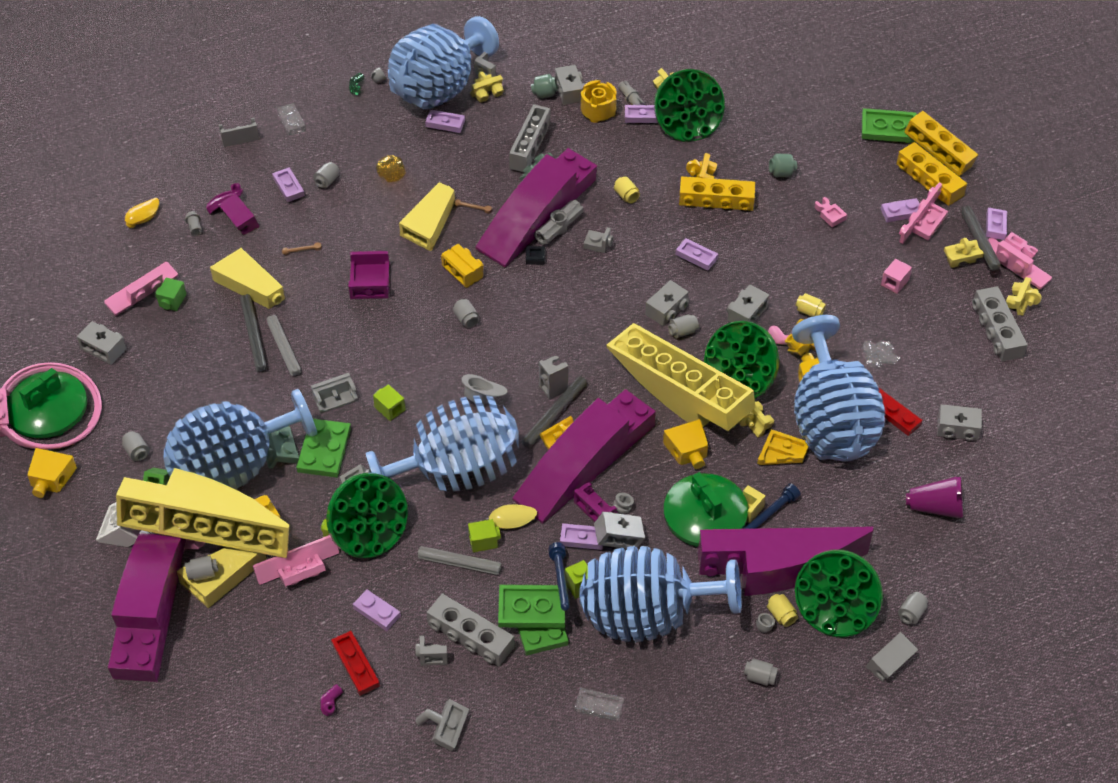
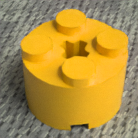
[581,80,617,123]

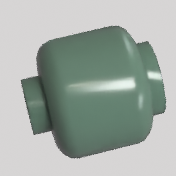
[531,74,558,99]
[769,154,797,178]

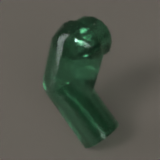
[349,72,364,95]

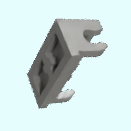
[219,118,259,147]
[539,356,568,400]
[311,373,358,414]
[865,632,918,681]

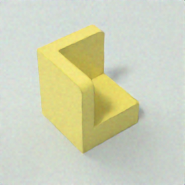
[743,485,765,523]

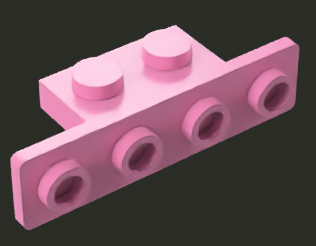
[899,183,948,244]
[988,238,1052,289]
[104,262,178,316]
[253,535,339,587]

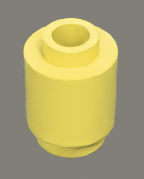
[614,177,640,204]
[795,293,826,317]
[767,594,798,627]

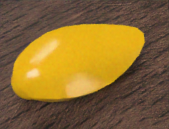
[125,198,159,228]

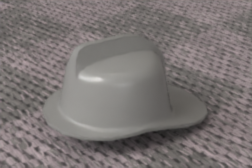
[462,374,508,405]

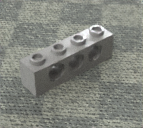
[509,104,550,172]
[972,286,1027,362]
[427,594,515,666]

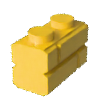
[441,244,484,288]

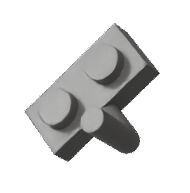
[416,699,469,751]

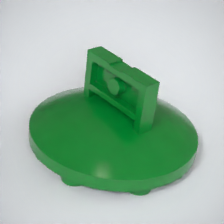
[654,69,725,142]
[704,321,779,399]
[7,368,87,438]
[664,472,748,547]
[326,473,408,558]
[795,550,883,637]

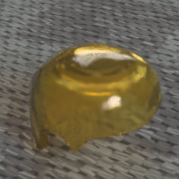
[376,155,406,182]

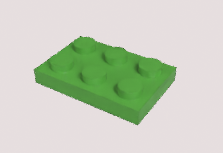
[861,108,917,143]
[296,419,351,478]
[498,585,565,628]
[517,627,568,656]

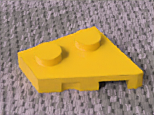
[757,429,809,465]

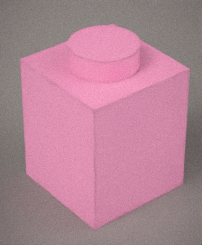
[881,259,912,294]

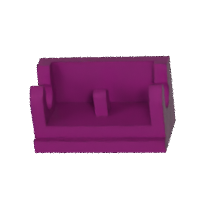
[219,193,260,235]
[574,482,619,522]

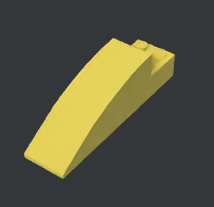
[606,323,755,431]
[116,468,289,558]

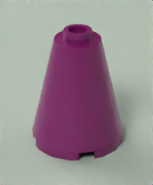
[906,476,963,519]

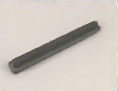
[961,205,1001,271]
[240,294,267,372]
[522,376,587,448]

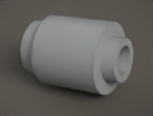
[313,162,340,188]
[453,299,479,328]
[668,314,699,338]
[122,431,149,461]
[185,555,218,581]
[898,592,928,624]
[744,658,778,686]

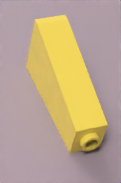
[399,182,455,251]
[210,248,285,309]
[177,547,267,608]

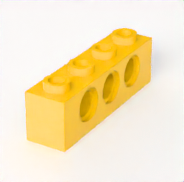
[904,111,978,176]
[896,142,967,206]
[679,176,755,211]

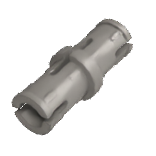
[618,81,646,105]

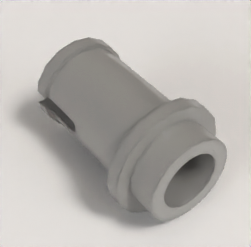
[185,211,202,236]

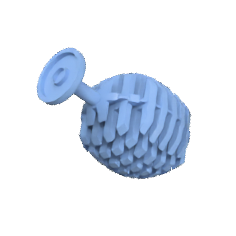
[388,16,499,109]
[792,315,885,461]
[163,389,317,490]
[366,395,519,491]
[580,546,742,642]

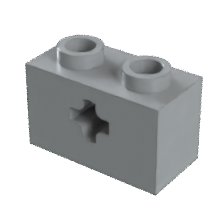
[555,65,585,105]
[645,280,689,326]
[727,285,769,323]
[77,321,126,365]
[937,404,982,440]
[594,512,645,548]

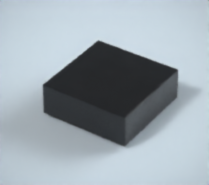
[526,246,545,265]

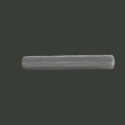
[267,315,301,376]
[418,546,501,575]

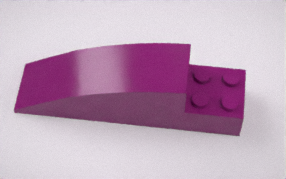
[475,148,597,267]
[512,389,656,524]
[698,527,874,596]
[108,530,186,682]

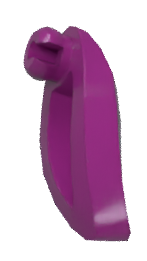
[206,183,243,214]

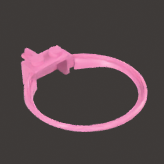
[0,363,102,450]

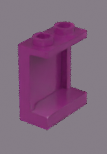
[348,251,390,299]

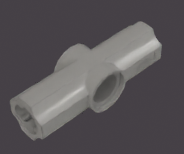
[534,200,583,245]

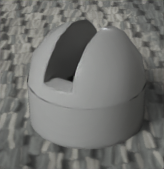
[371,68,386,83]
[756,613,775,633]

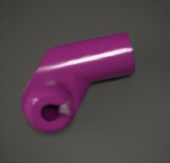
[320,684,343,716]

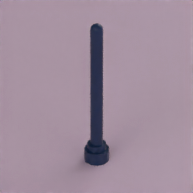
[744,483,801,529]
[548,542,570,611]

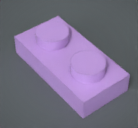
[625,105,658,123]
[425,110,465,133]
[272,168,305,202]
[881,198,919,222]
[986,208,1007,240]
[676,238,718,271]
[560,523,603,550]
[353,589,401,631]

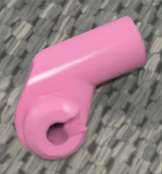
[768,326,788,345]

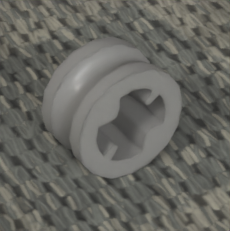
[613,493,634,513]

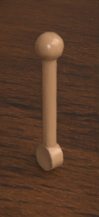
[454,199,492,214]
[282,242,321,255]

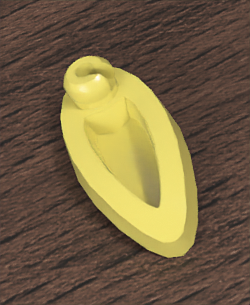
[489,504,537,529]

